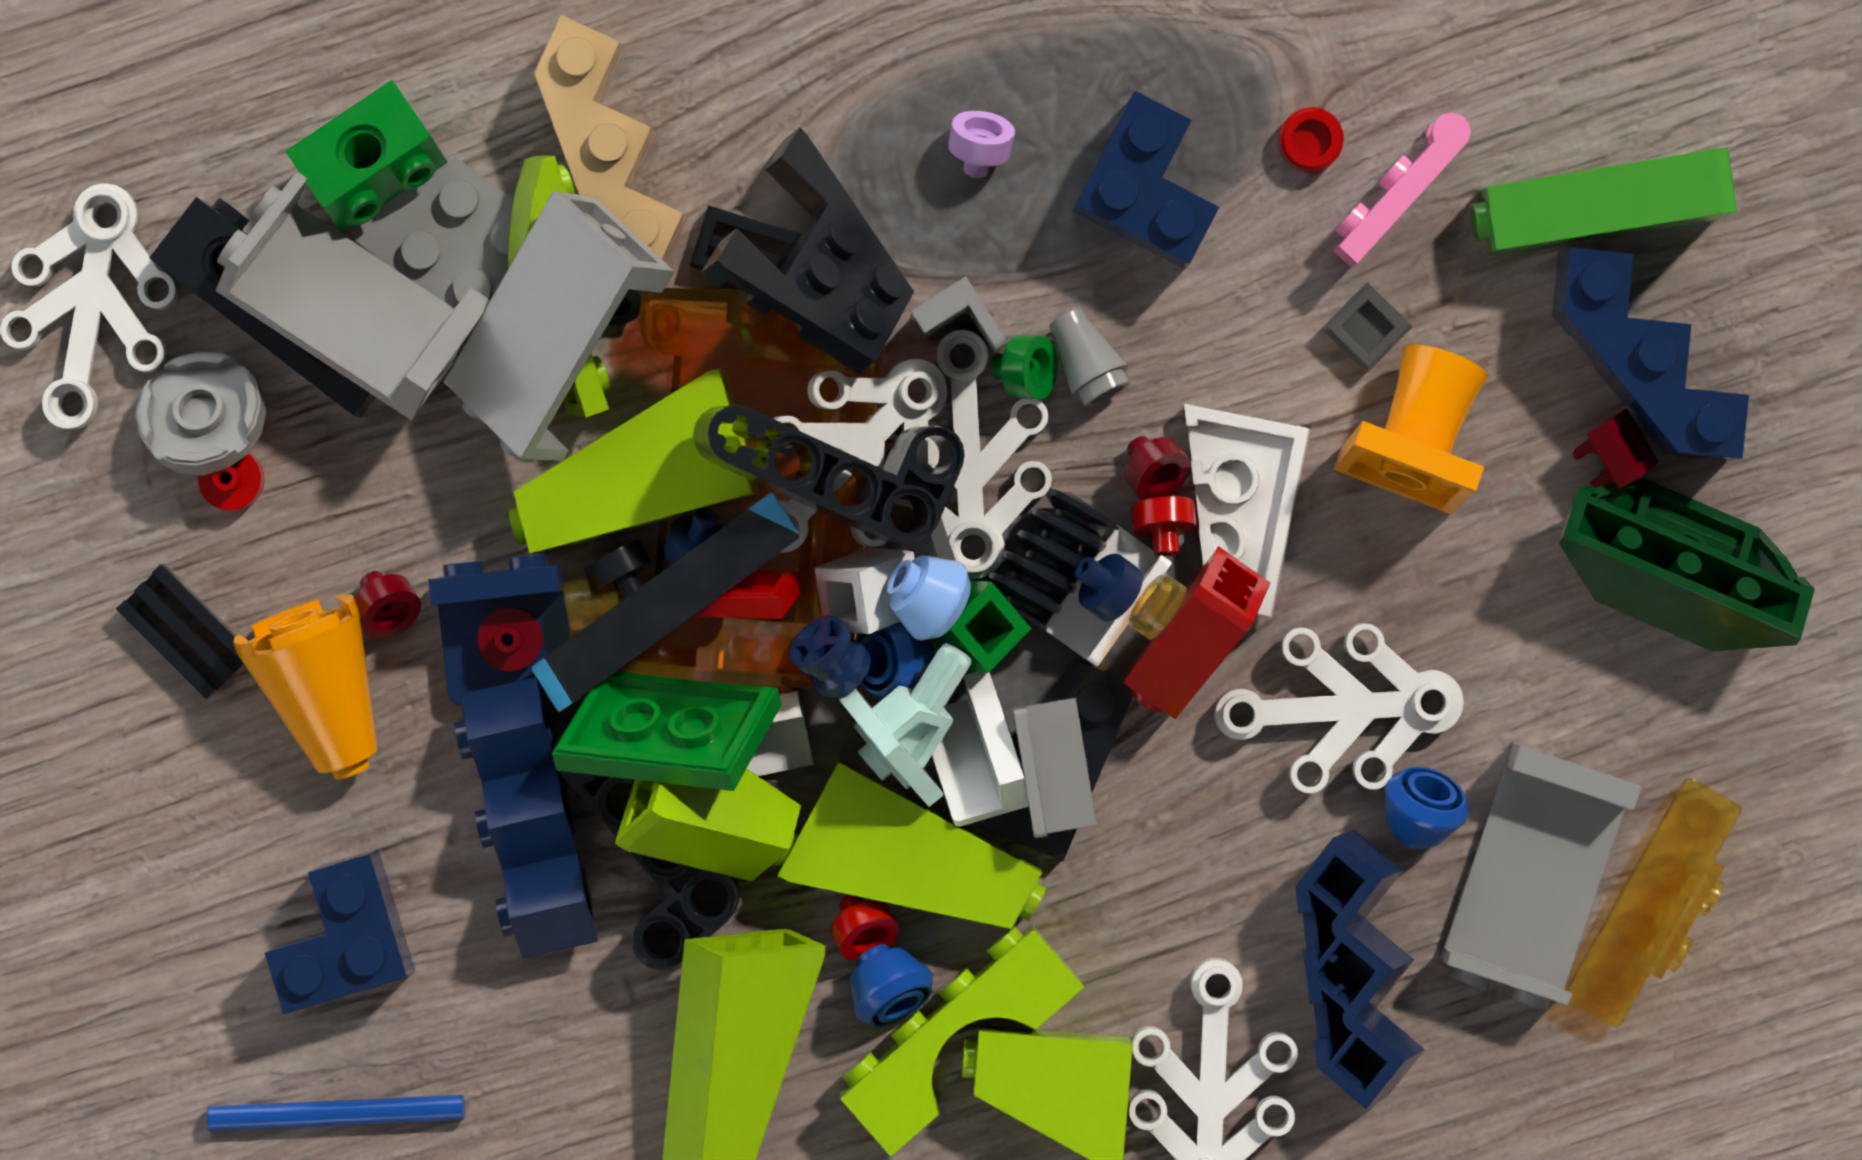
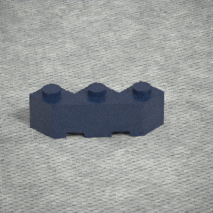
[1552,247,1749,461]
[454,677,598,959]
[1295,829,1425,1109]

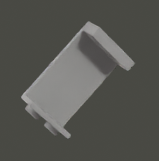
[216,172,490,421]
[444,191,675,463]
[1439,743,1642,1011]

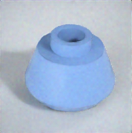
[887,555,971,640]

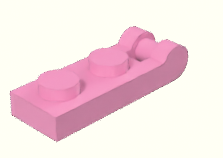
[1332,112,1471,267]

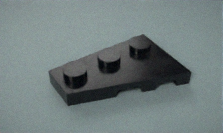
[946,660,1133,861]

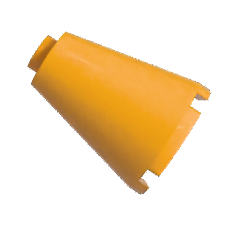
[233,594,378,780]

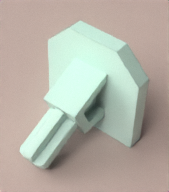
[837,643,971,807]

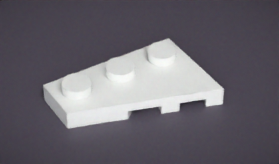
[1184,404,1310,617]

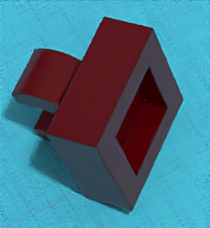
[1572,408,1659,489]

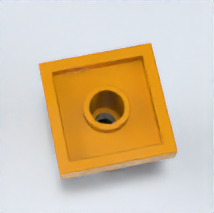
[1333,344,1488,515]

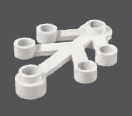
[0,183,179,430]
[889,330,1052,579]
[773,359,947,553]
[1214,623,1464,794]
[1128,958,1298,1160]

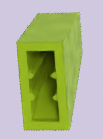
[615,769,801,882]
[961,1025,1133,1160]

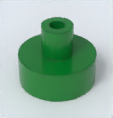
[991,335,1058,399]

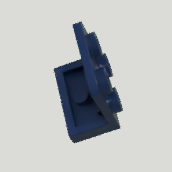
[428,554,571,705]

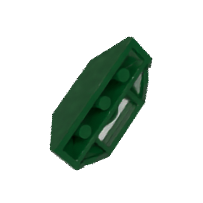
[1559,478,1815,652]

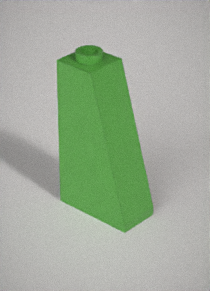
[1471,147,1737,255]

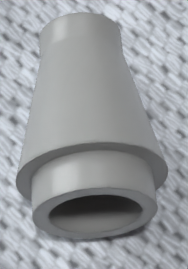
[1049,308,1130,408]

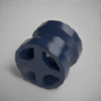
[789,616,871,698]

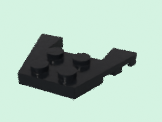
[701,127,914,374]

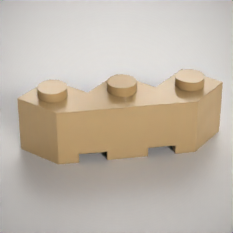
[534,15,687,263]

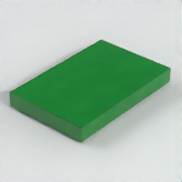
[552,671,782,791]

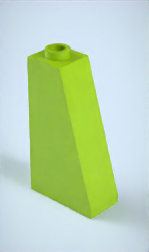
[509,369,760,554]
[777,760,1046,929]
[662,928,826,1160]

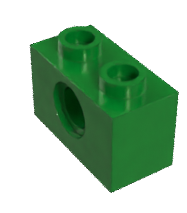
[285,80,447,233]

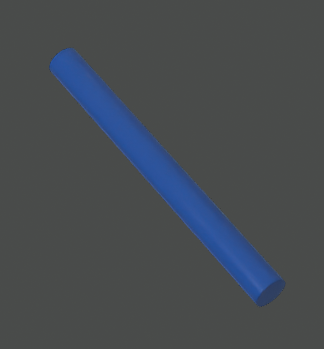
[207,1095,465,1132]

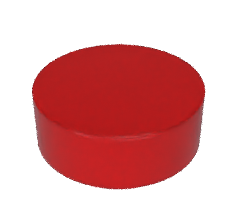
[1278,107,1344,173]

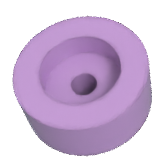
[948,111,1015,178]

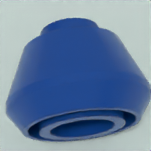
[855,622,935,700]
[1385,767,1469,849]
[850,944,933,1027]

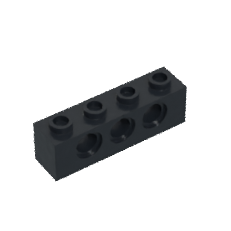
[149,197,376,418]

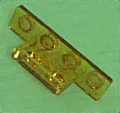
[1566,778,1742,1027]

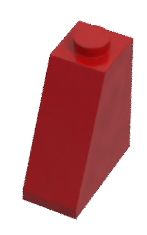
[1123,546,1270,719]

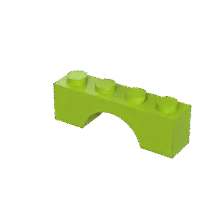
[840,924,1085,1157]

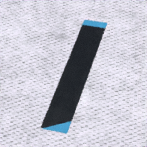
[532,493,800,712]

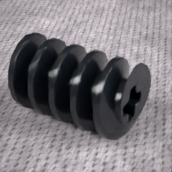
[986,488,1119,632]

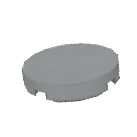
[135,351,266,475]

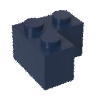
[1073,91,1219,269]
[265,849,415,1014]

